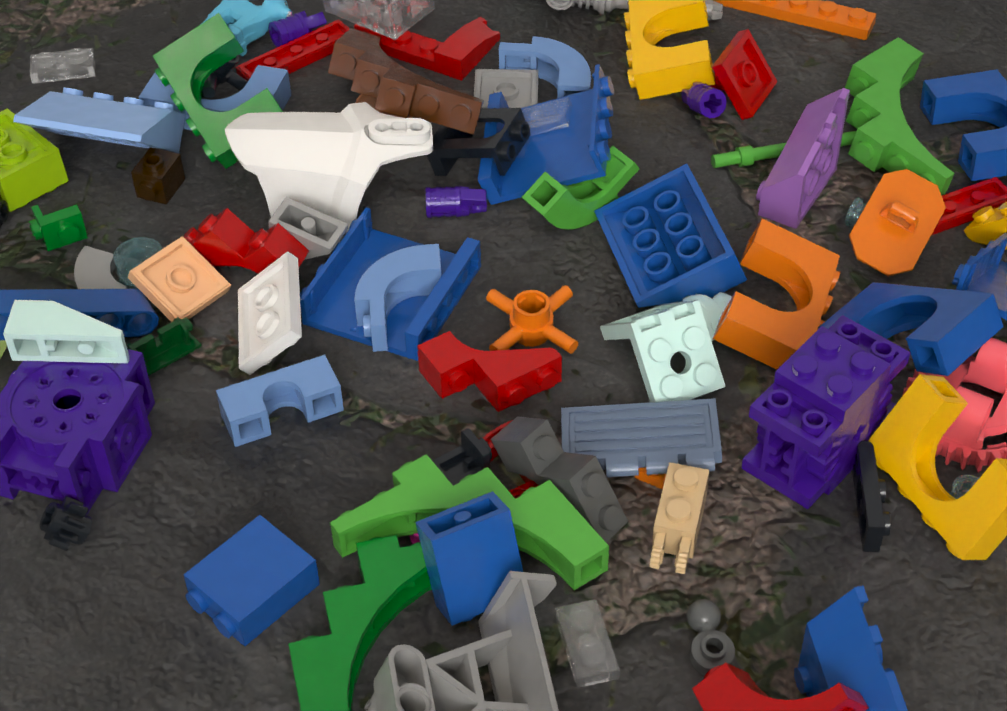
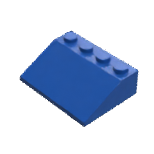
[594,163,747,308]

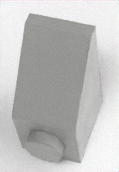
[268,197,348,260]

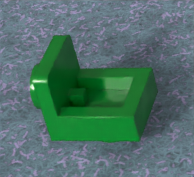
[29,204,88,252]

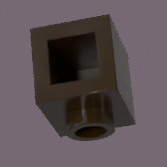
[131,147,185,205]

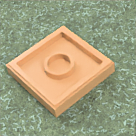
[127,236,231,322]

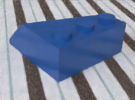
[794,585,908,711]

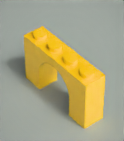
[624,0,715,100]
[868,374,1007,560]

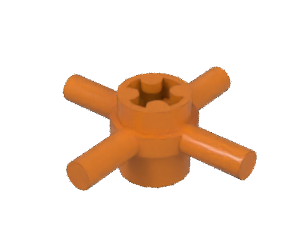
[486,285,578,354]

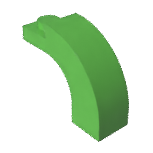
[522,145,640,230]

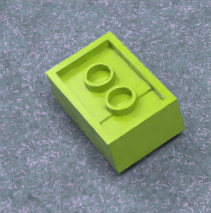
[0,108,69,212]

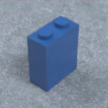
[415,491,523,626]
[183,515,320,646]

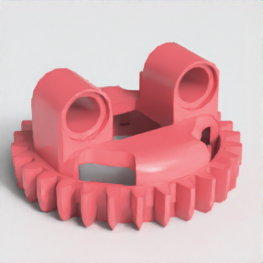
[902,337,1007,473]

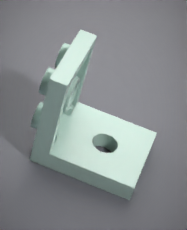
[600,300,726,402]

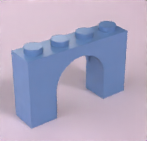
[139,65,291,130]

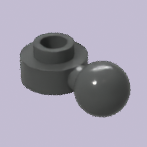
[687,599,735,676]

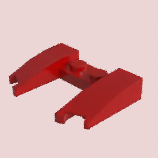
[354,0,500,81]

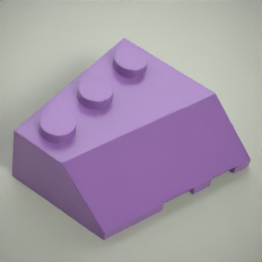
[756,88,850,229]

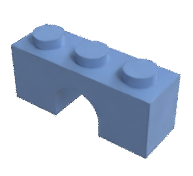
[216,355,344,447]

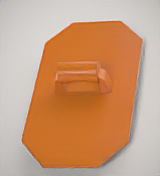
[849,169,946,276]

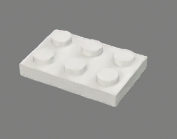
[238,251,302,375]

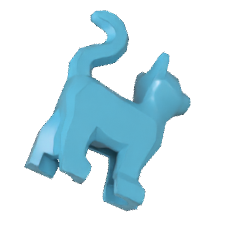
[200,0,293,56]

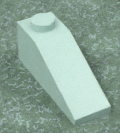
[3,300,129,363]

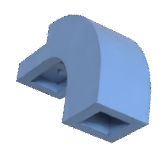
[499,36,591,98]
[354,244,441,352]

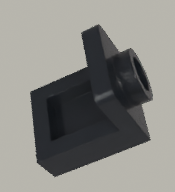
[433,428,492,486]

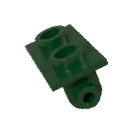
[126,317,202,376]

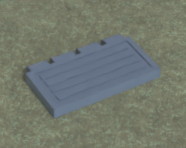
[561,398,722,477]

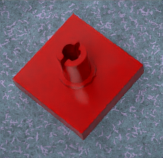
[711,29,778,120]

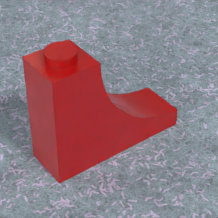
[692,662,869,711]

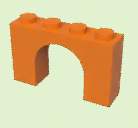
[713,218,840,370]

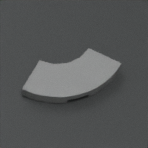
[74,246,127,289]

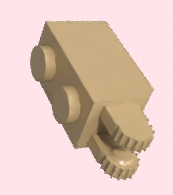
[650,462,709,574]

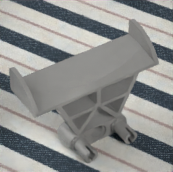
[364,571,559,711]

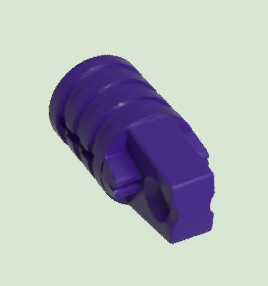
[268,10,327,47]
[681,82,727,118]
[426,186,487,218]

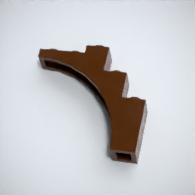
[328,28,484,135]

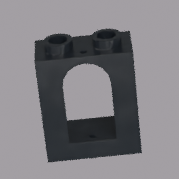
[427,108,531,176]

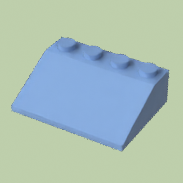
[13,87,185,153]

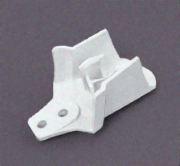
[225,102,433,233]

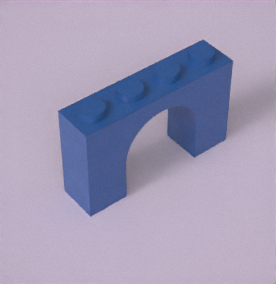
[920,69,1007,181]
[818,282,1003,376]

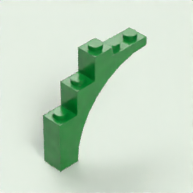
[288,535,432,711]

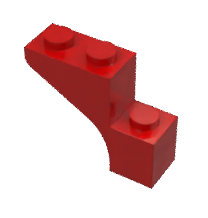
[183,208,309,274]
[417,331,562,412]

